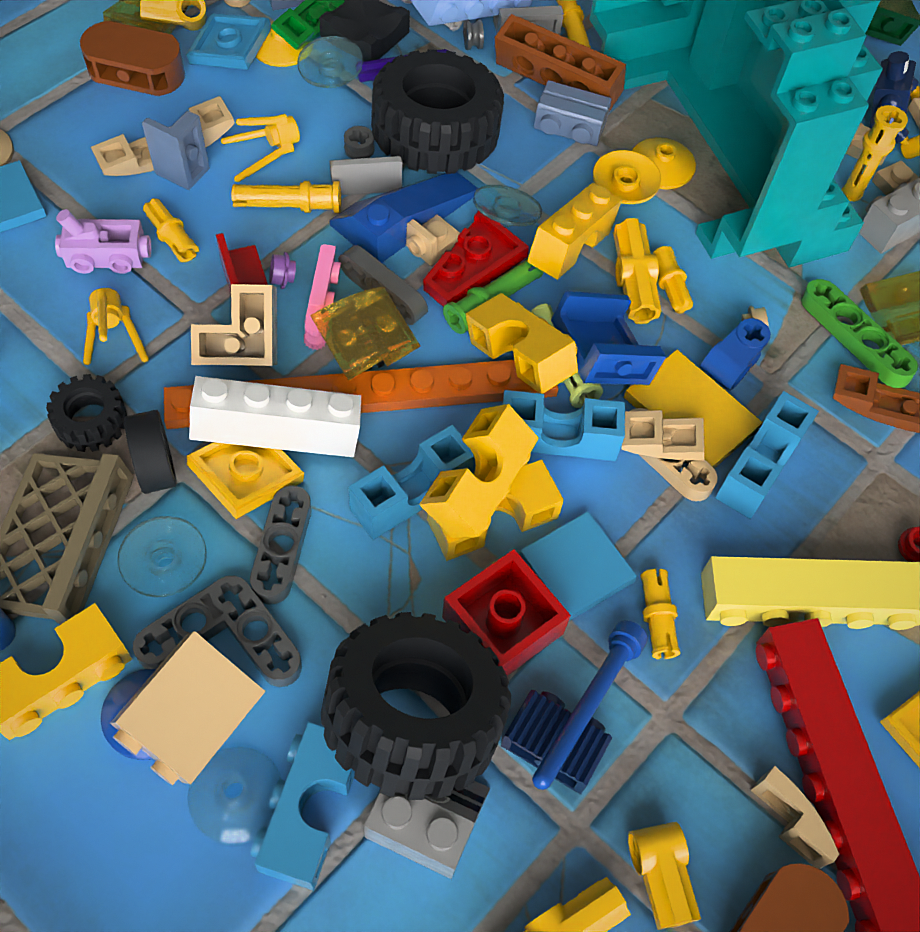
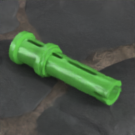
[443,258,543,334]

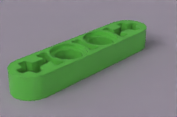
[801,279,918,388]

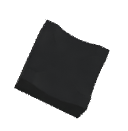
[319,0,410,62]

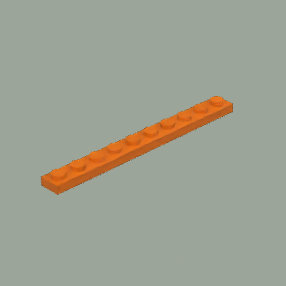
[164,360,559,429]

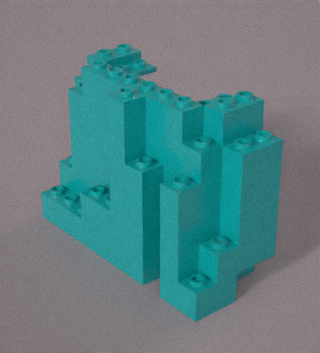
[589,0,883,268]

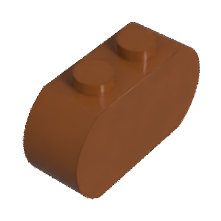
[80,21,185,96]
[729,864,849,932]

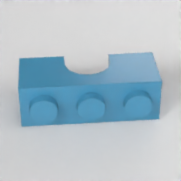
[502,390,625,461]
[715,391,819,520]
[348,424,476,540]
[251,722,355,891]

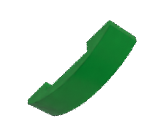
[271,0,345,50]

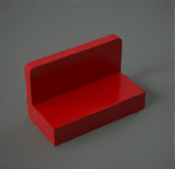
[215,233,268,293]

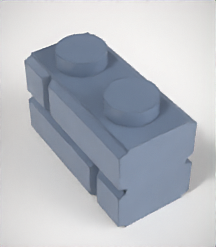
[534,80,612,146]

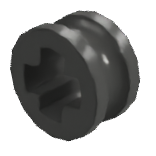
[463,19,484,50]
[344,126,375,159]

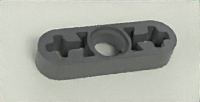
[338,245,428,325]
[250,486,311,604]

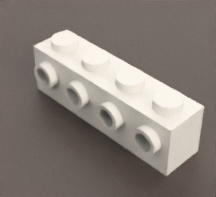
[189,376,361,457]

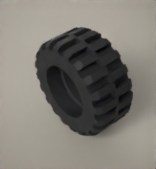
[371,49,504,174]
[321,612,511,800]

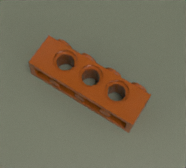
[495,14,626,112]

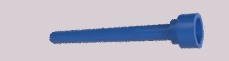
[532,620,648,790]

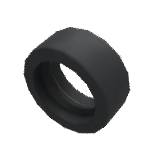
[124,410,177,494]

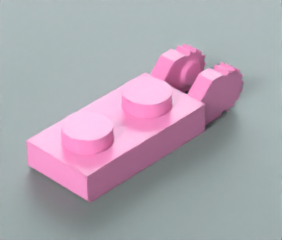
[304,244,341,350]

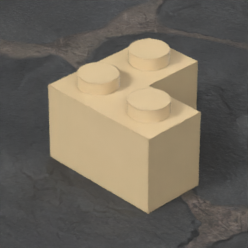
[191,284,277,366]

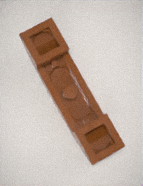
[833,364,920,433]

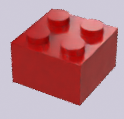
[442,549,571,676]

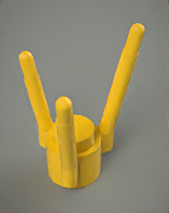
[221,113,300,182]
[83,288,149,365]

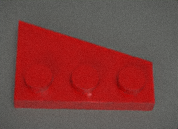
[423,208,529,307]

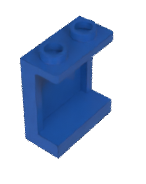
[551,291,666,385]

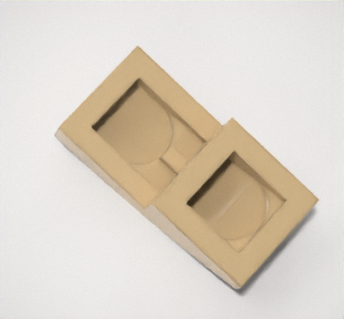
[621,410,704,460]
[751,766,839,869]

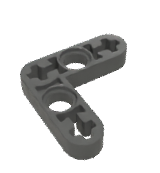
[133,576,302,687]

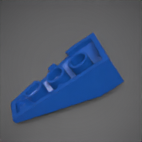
[329,172,479,263]

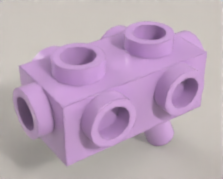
[55,209,152,274]

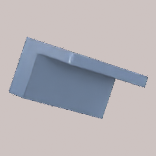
[142,110,210,190]

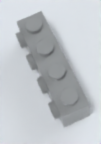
[859,176,920,254]

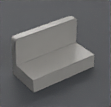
[493,5,564,35]
[329,156,402,195]

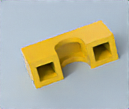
[527,182,622,280]
[465,293,578,394]
[419,404,539,538]
[427,459,564,561]
[0,603,132,741]

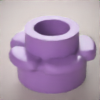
[269,252,296,289]

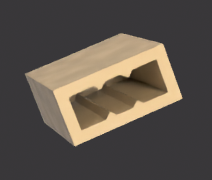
[110,631,265,786]

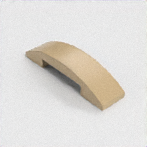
[91,96,235,176]

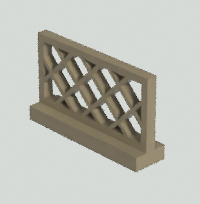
[0,453,134,625]

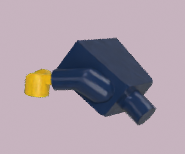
[869,51,920,159]

